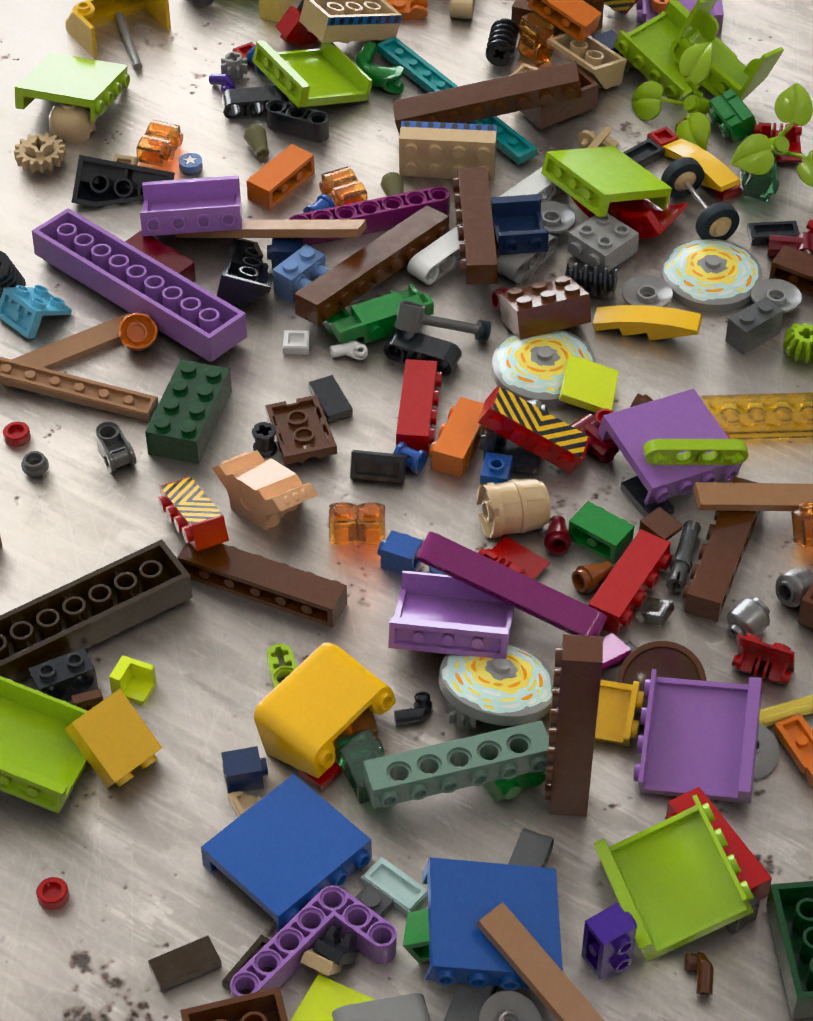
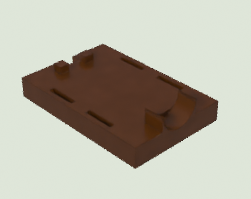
[265,395,337,466]

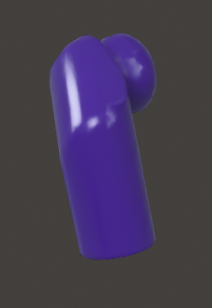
[208,73,236,94]

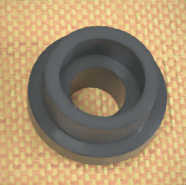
[21,451,49,476]

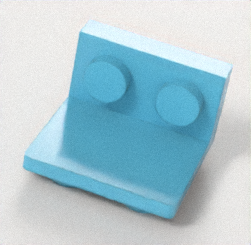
[0,285,72,339]

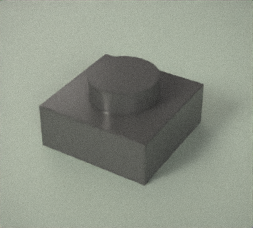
[355,883,394,918]

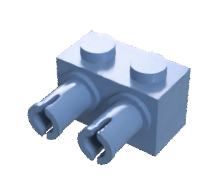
[272,244,330,303]

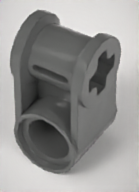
[96,421,137,473]

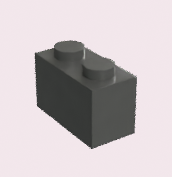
[725,297,784,355]

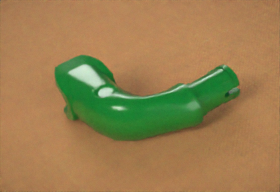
[354,42,404,94]

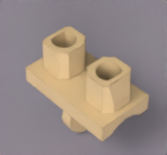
[577,126,619,149]

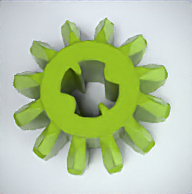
[783,321,813,364]

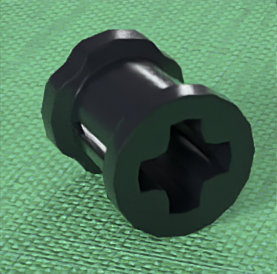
[252,422,277,458]

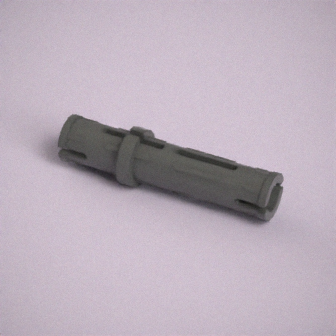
[666,520,701,592]

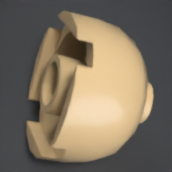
[49,103,96,144]

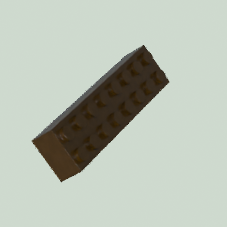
[0,539,193,682]

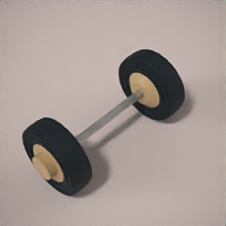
[661,157,740,241]

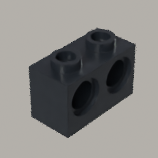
[28,648,98,702]

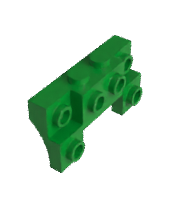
[322,283,434,344]

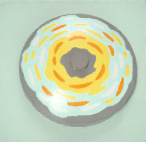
[661,239,762,313]
[492,330,596,407]
[438,644,554,726]

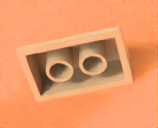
[547,33,627,89]

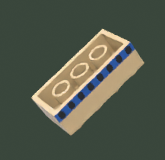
[299,0,402,44]
[399,121,497,181]

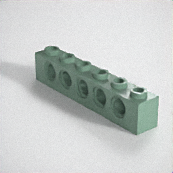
[363,720,549,809]

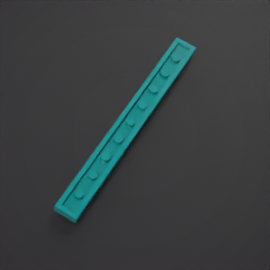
[377,36,537,165]

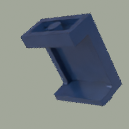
[491,194,549,255]

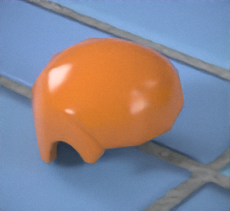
[118,312,158,352]

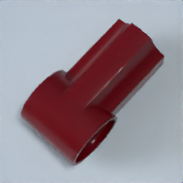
[767,232,813,257]
[570,414,619,463]

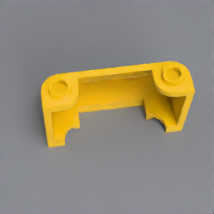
[254,642,396,778]

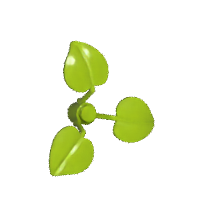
[631,42,713,151]
[731,83,813,187]

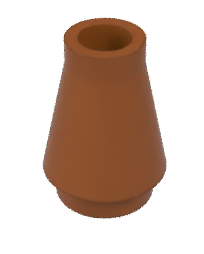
[572,561,614,593]

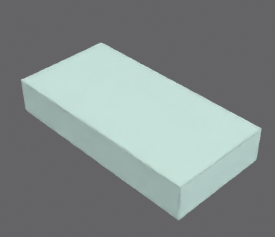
[361,857,428,916]

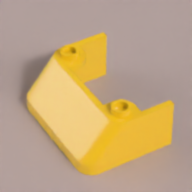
[64,0,171,59]

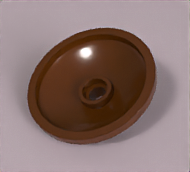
[617,641,707,726]

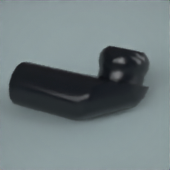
[394,692,432,725]

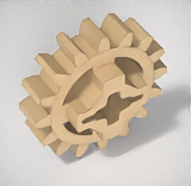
[13,132,66,173]

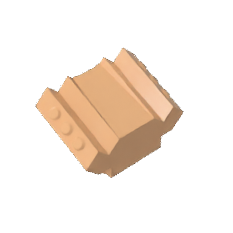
[212,450,318,531]

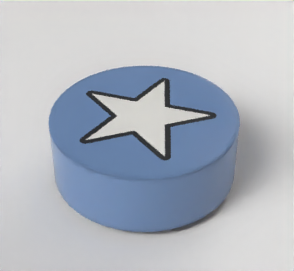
[178,153,203,174]

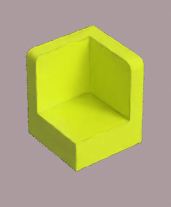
[109,655,157,705]

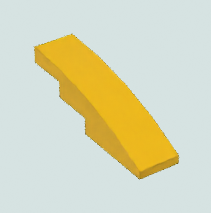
[662,139,741,192]
[592,305,702,341]

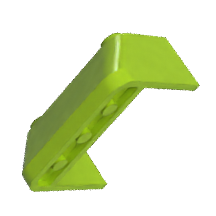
[670,0,785,101]

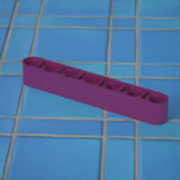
[288,186,450,246]
[416,531,608,636]

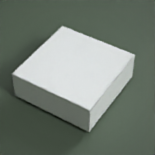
[283,330,310,355]

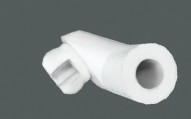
[330,340,368,360]

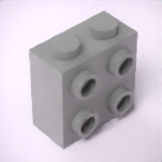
[568,213,639,272]

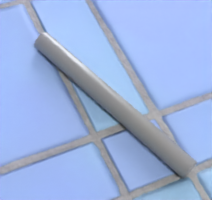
[115,12,142,71]

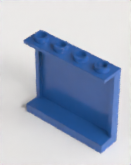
[201,774,372,932]
[422,857,563,990]

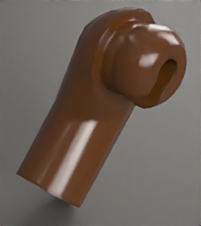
[685,951,714,996]

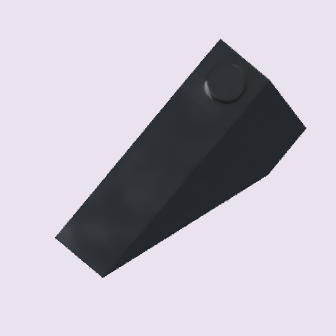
[71,155,175,207]
[217,238,274,308]

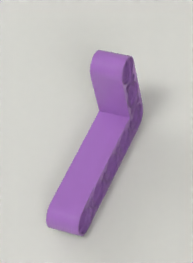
[230,886,397,998]

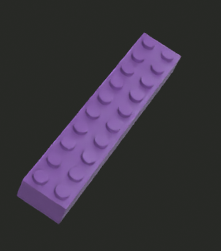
[31,208,247,362]

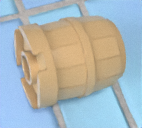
[476,479,551,538]

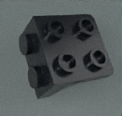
[479,428,541,473]

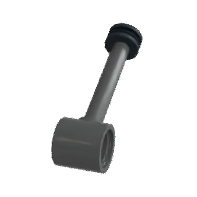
[394,301,491,341]

